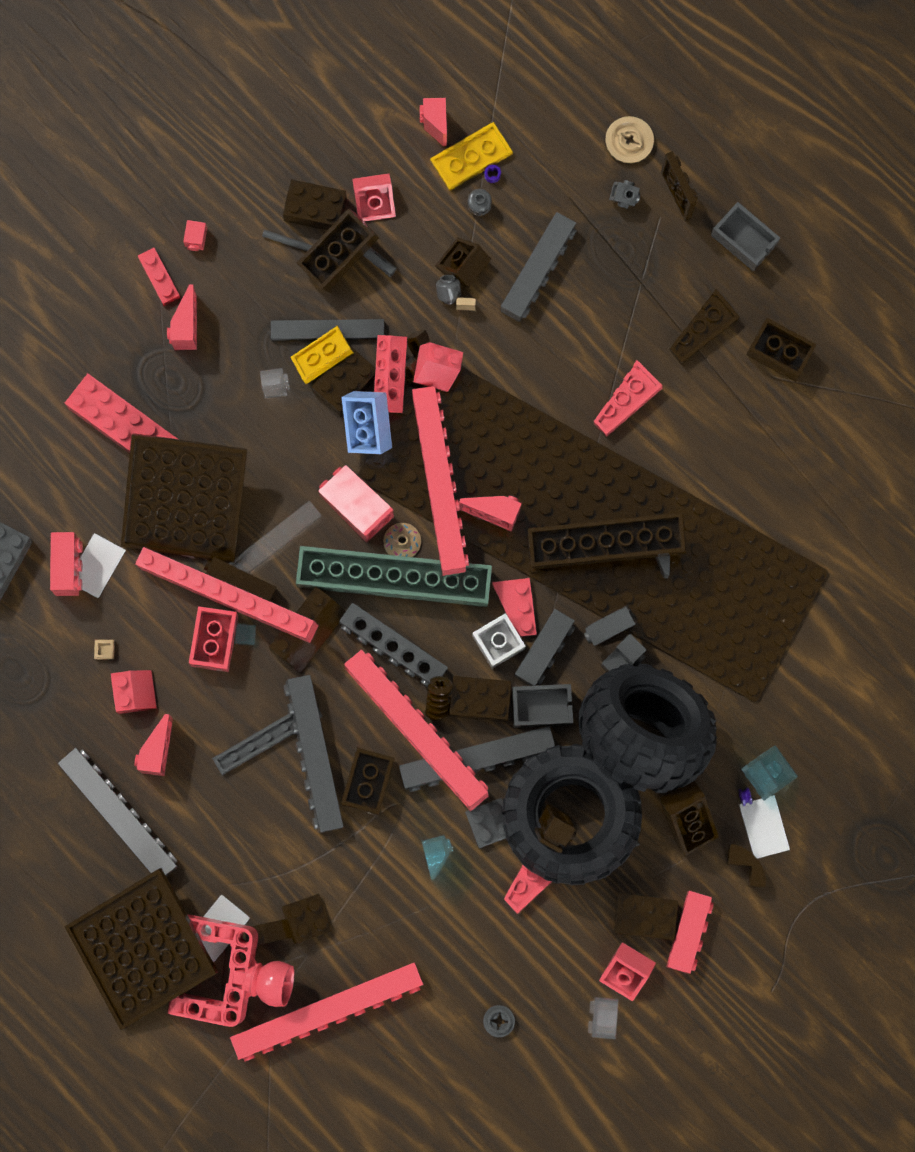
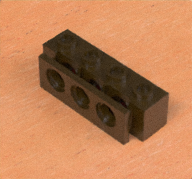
[534,804,576,853]

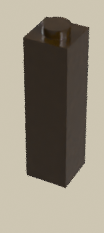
[203,557,277,602]

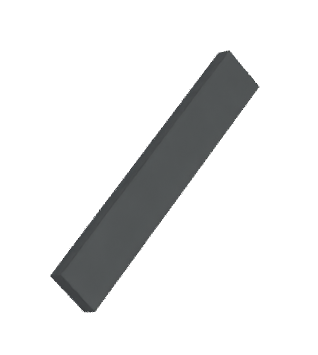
[271,319,384,341]
[212,707,323,776]

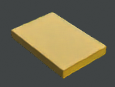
[291,326,353,384]

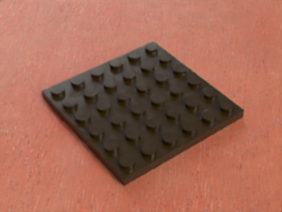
[121,433,248,562]
[64,868,219,1030]

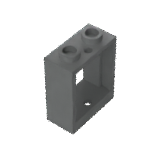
[584,605,637,646]

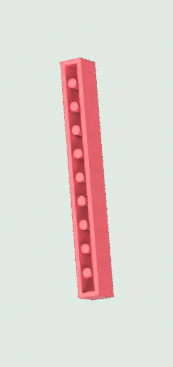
[412,386,469,576]
[135,547,318,643]
[344,650,488,812]
[230,963,423,1062]

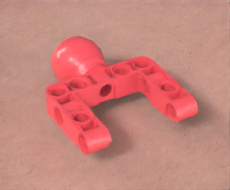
[167,914,294,1027]

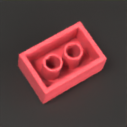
[50,532,83,596]
[189,606,238,672]

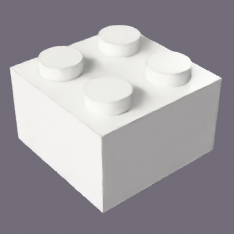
[472,613,526,669]

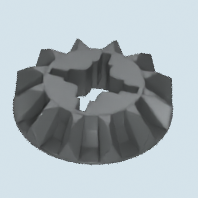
[483,1005,515,1037]

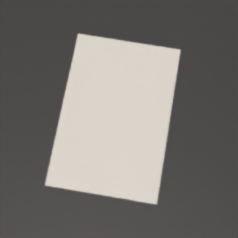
[79,533,126,598]
[739,795,790,858]
[201,895,250,962]

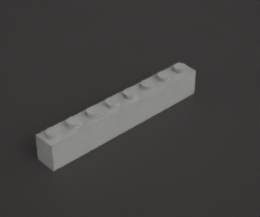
[58,748,178,877]

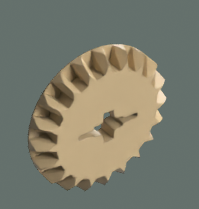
[605,116,654,164]

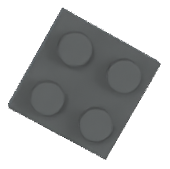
[465,798,506,849]

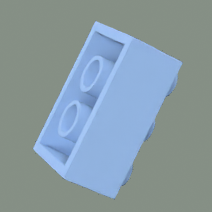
[342,391,392,454]

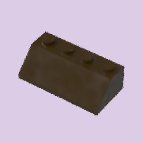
[269,587,346,674]

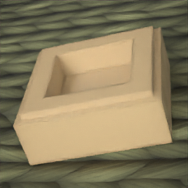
[456,298,476,311]
[94,640,115,660]

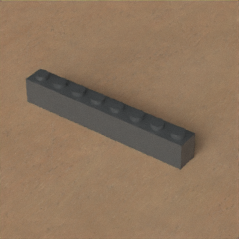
[283,675,343,833]
[399,726,555,792]

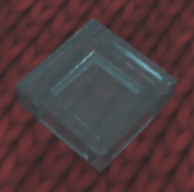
[235,624,256,645]

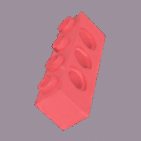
[374,335,407,413]

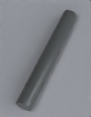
[262,230,313,251]

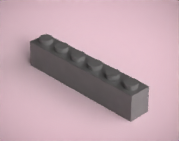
[500,212,577,322]

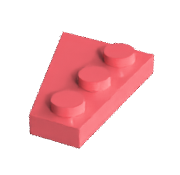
[492,578,537,637]

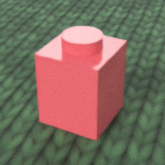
[183,220,207,251]

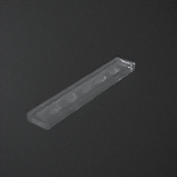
[229,501,321,573]

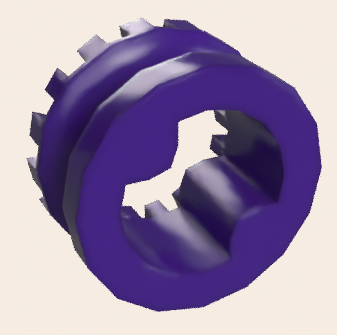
[484,165,501,184]
[738,787,753,806]

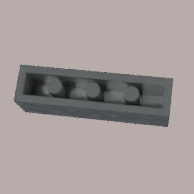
[514,609,575,686]

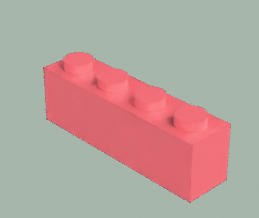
[666,891,714,974]

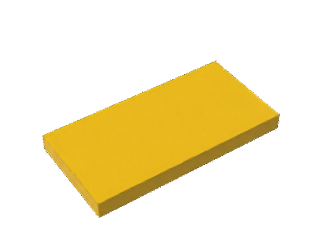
[430,122,513,191]

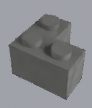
[601,634,646,673]

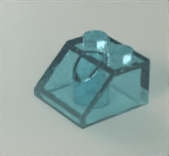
[742,745,798,801]
[422,835,452,881]

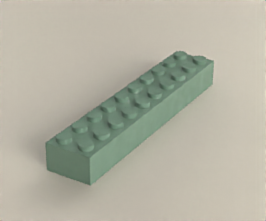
[296,546,492,607]

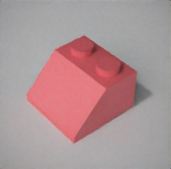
[420,98,447,146]
[352,173,396,221]
[413,342,463,392]
[111,670,157,714]
[599,942,656,1001]

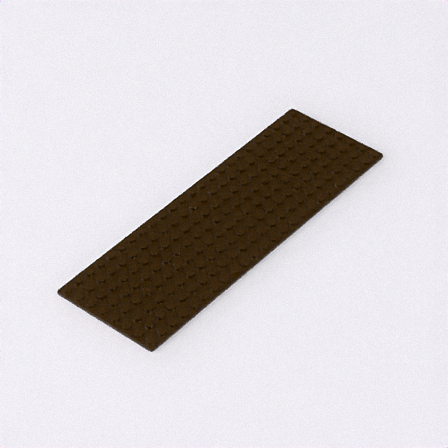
[357,367,828,702]

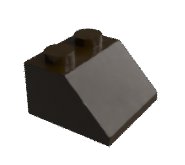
[435,237,491,288]

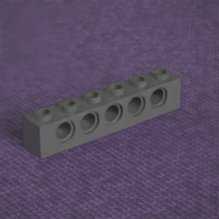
[339,603,448,688]

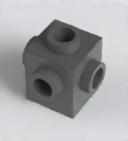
[609,180,640,209]

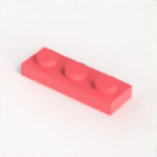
[138,248,180,306]

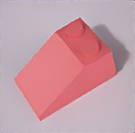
[167,285,197,350]
[459,496,522,532]
[134,714,173,776]

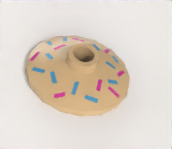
[383,523,421,557]

